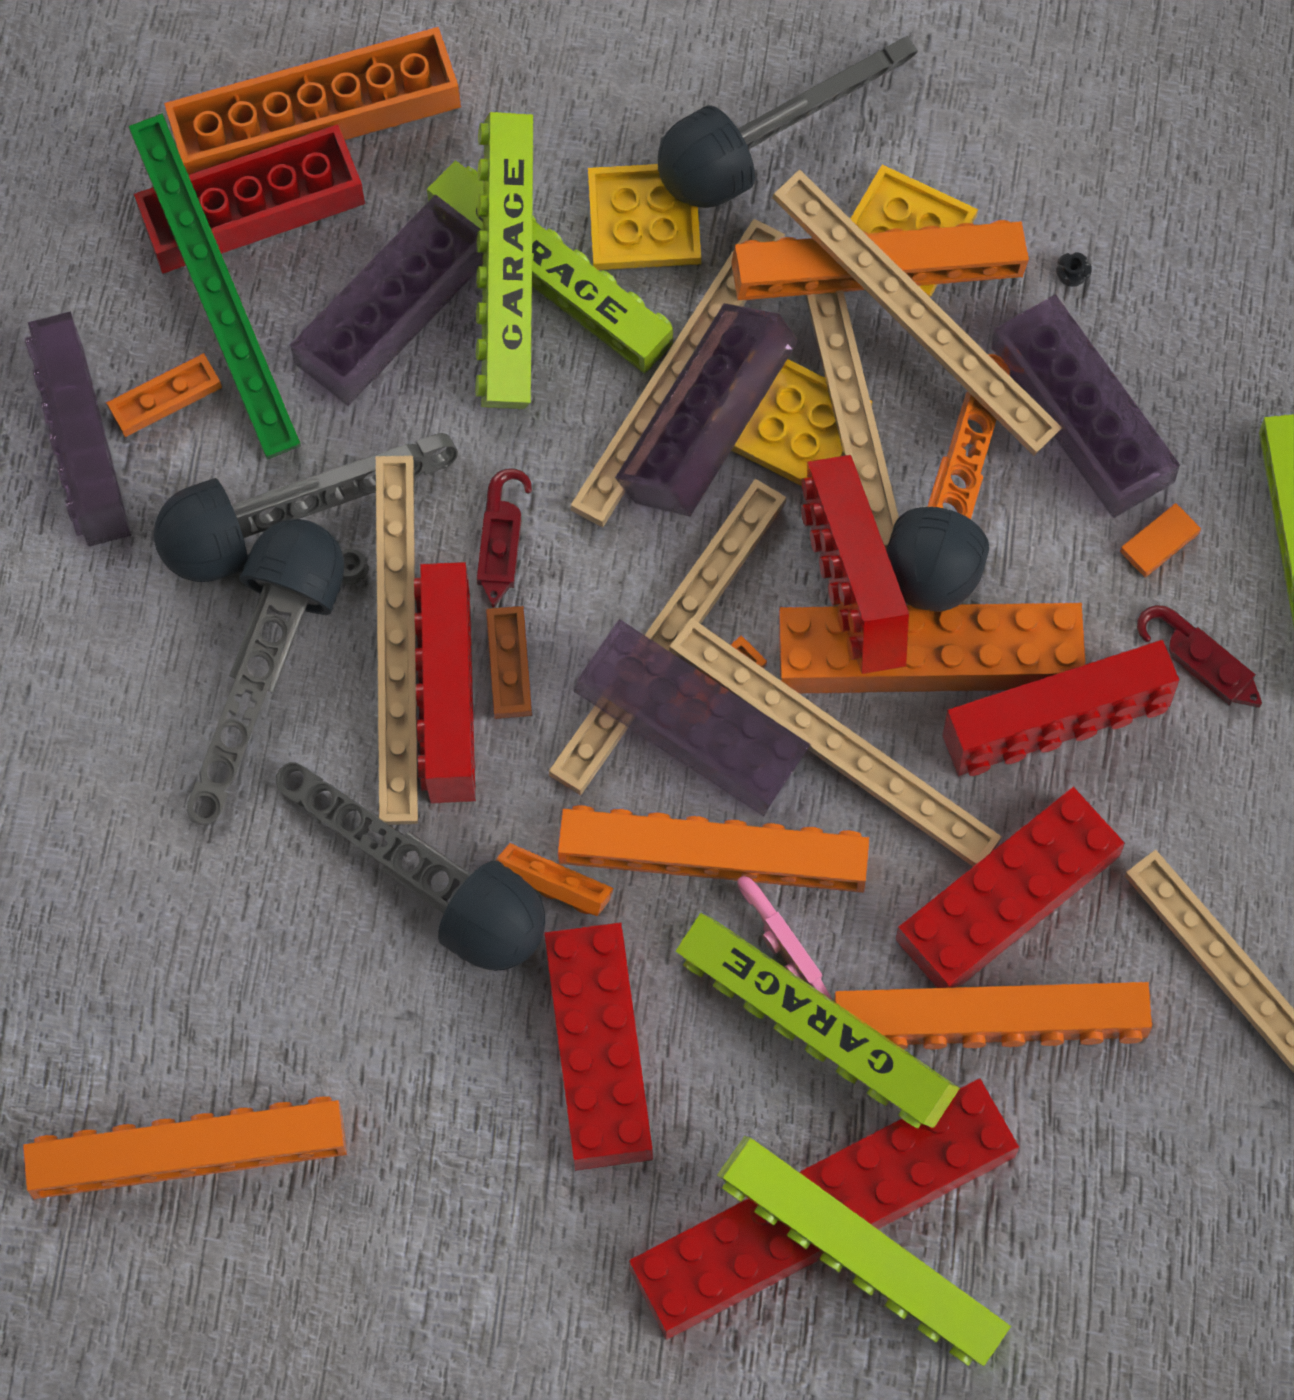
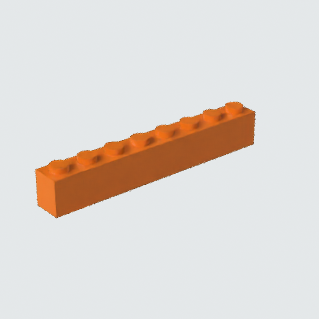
[731,220,1029,301]
[558,805,870,893]
[834,982,1152,1050]
[23,1096,347,1199]

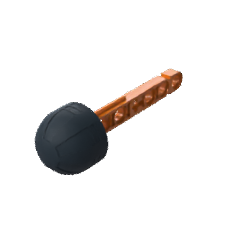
[886,354,1010,612]

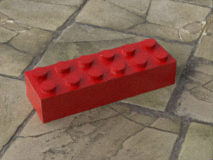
[134,124,365,274]
[801,455,909,674]
[414,562,476,803]
[942,639,1180,776]
[896,786,1125,988]
[544,922,653,1171]

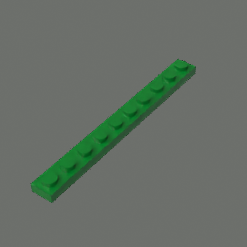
[128,113,301,460]

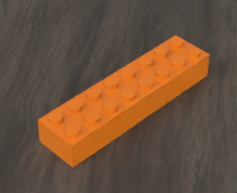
[164,27,461,175]
[779,603,1085,694]

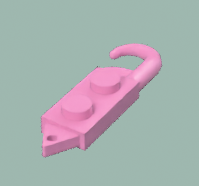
[737,876,832,1000]

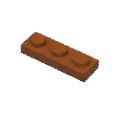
[486,606,532,719]

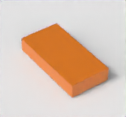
[1120,503,1201,578]

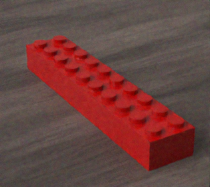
[629,1078,1019,1340]

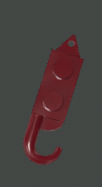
[476,468,532,608]
[1137,605,1262,708]

